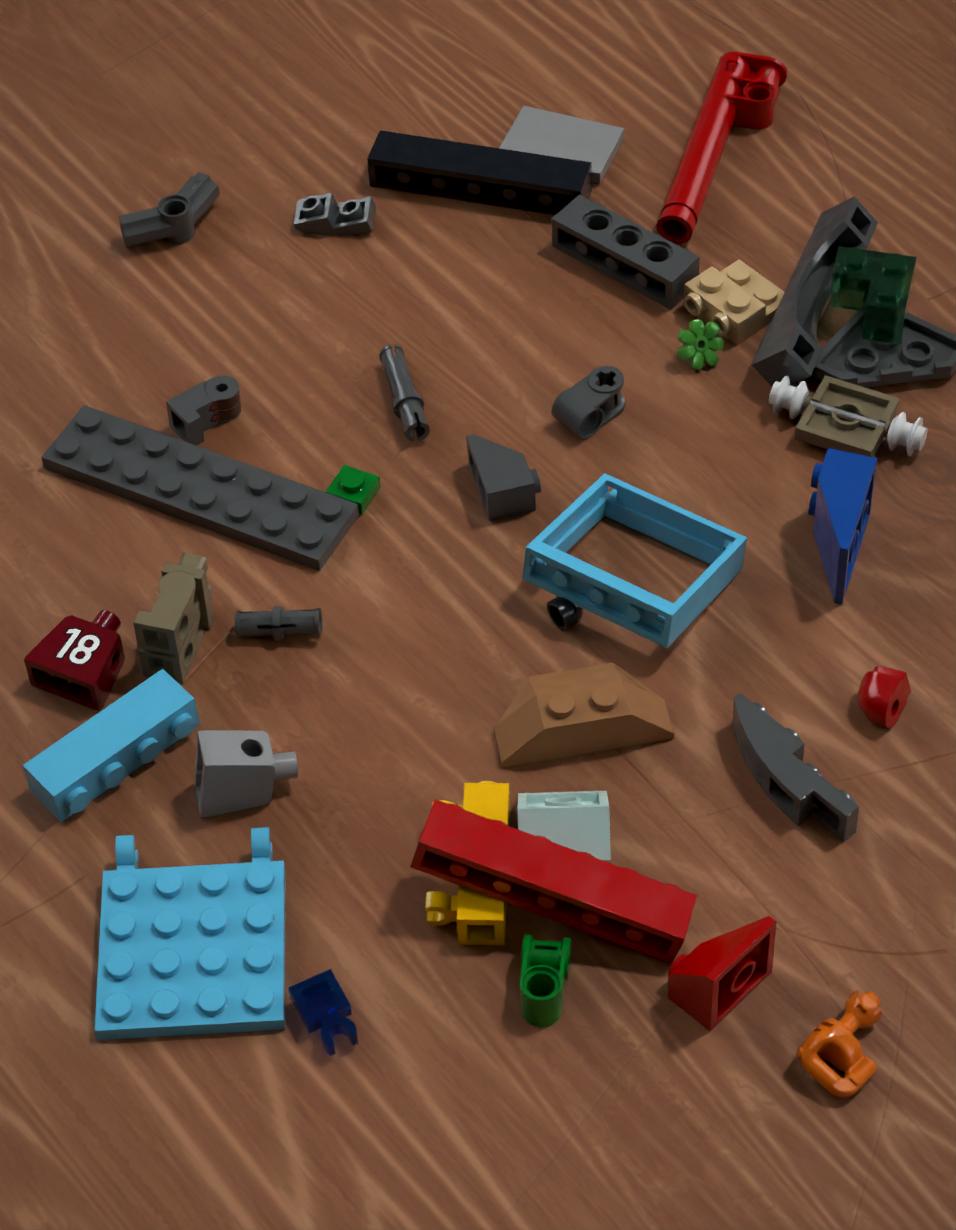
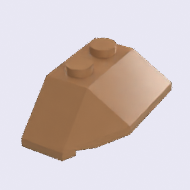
[494,663,674,768]

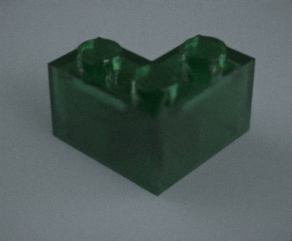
[830,246,917,344]

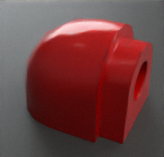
[858,666,911,728]

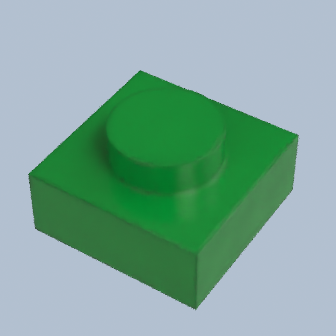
[326,465,381,515]

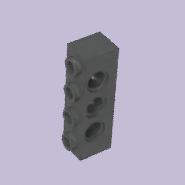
[552,194,700,310]

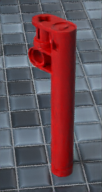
[656,52,788,244]

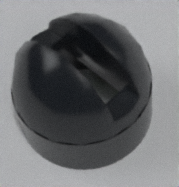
[547,596,583,631]

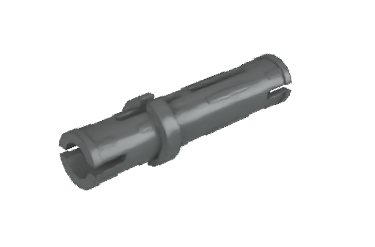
[379,344,430,442]

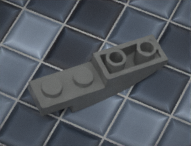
[732,693,859,842]

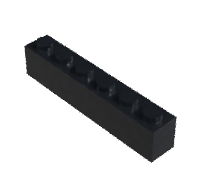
[367,130,592,215]

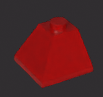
[667,916,777,1032]

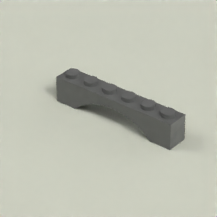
[752,196,878,386]

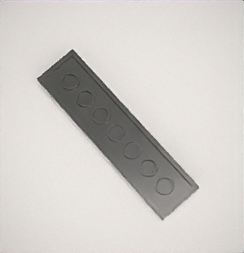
[41,405,360,571]

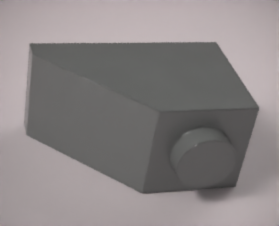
[466,435,541,521]

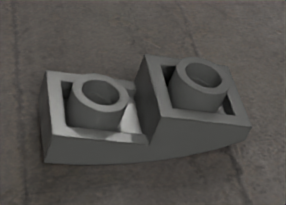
[293,193,376,235]

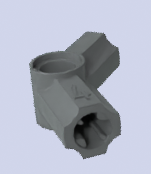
[118,172,220,247]

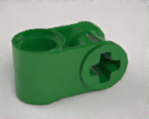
[520,934,572,1027]

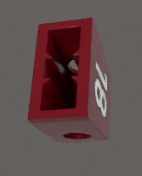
[24,610,125,712]

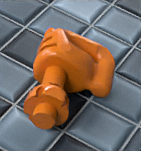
[796,991,882,1098]

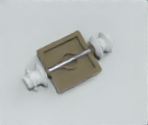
[768,375,928,457]

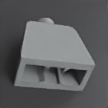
[194,730,298,818]

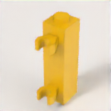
[426,781,511,945]

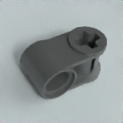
[551,366,625,439]

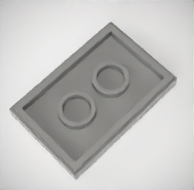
[499,106,625,184]

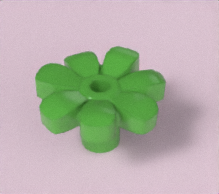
[677,319,724,370]

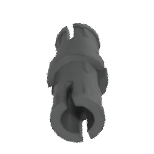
[235,606,323,640]

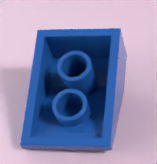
[808,448,877,605]

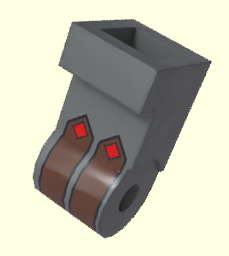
[166,376,241,446]

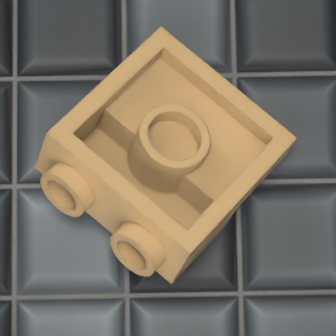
[684,259,785,346]

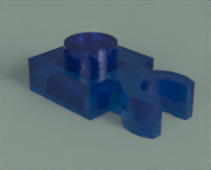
[288,969,358,1056]

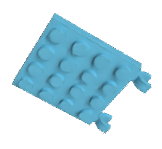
[95,827,286,1040]

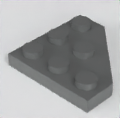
[811,296,956,388]

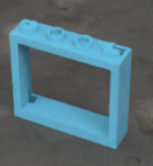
[522,473,747,648]

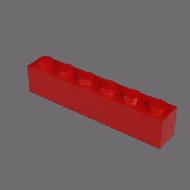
[410,799,697,963]

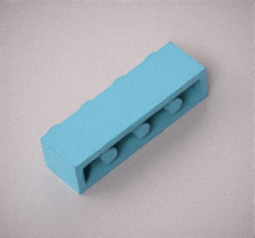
[22,669,200,822]

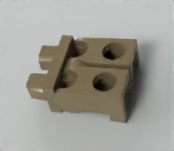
[133,553,214,684]

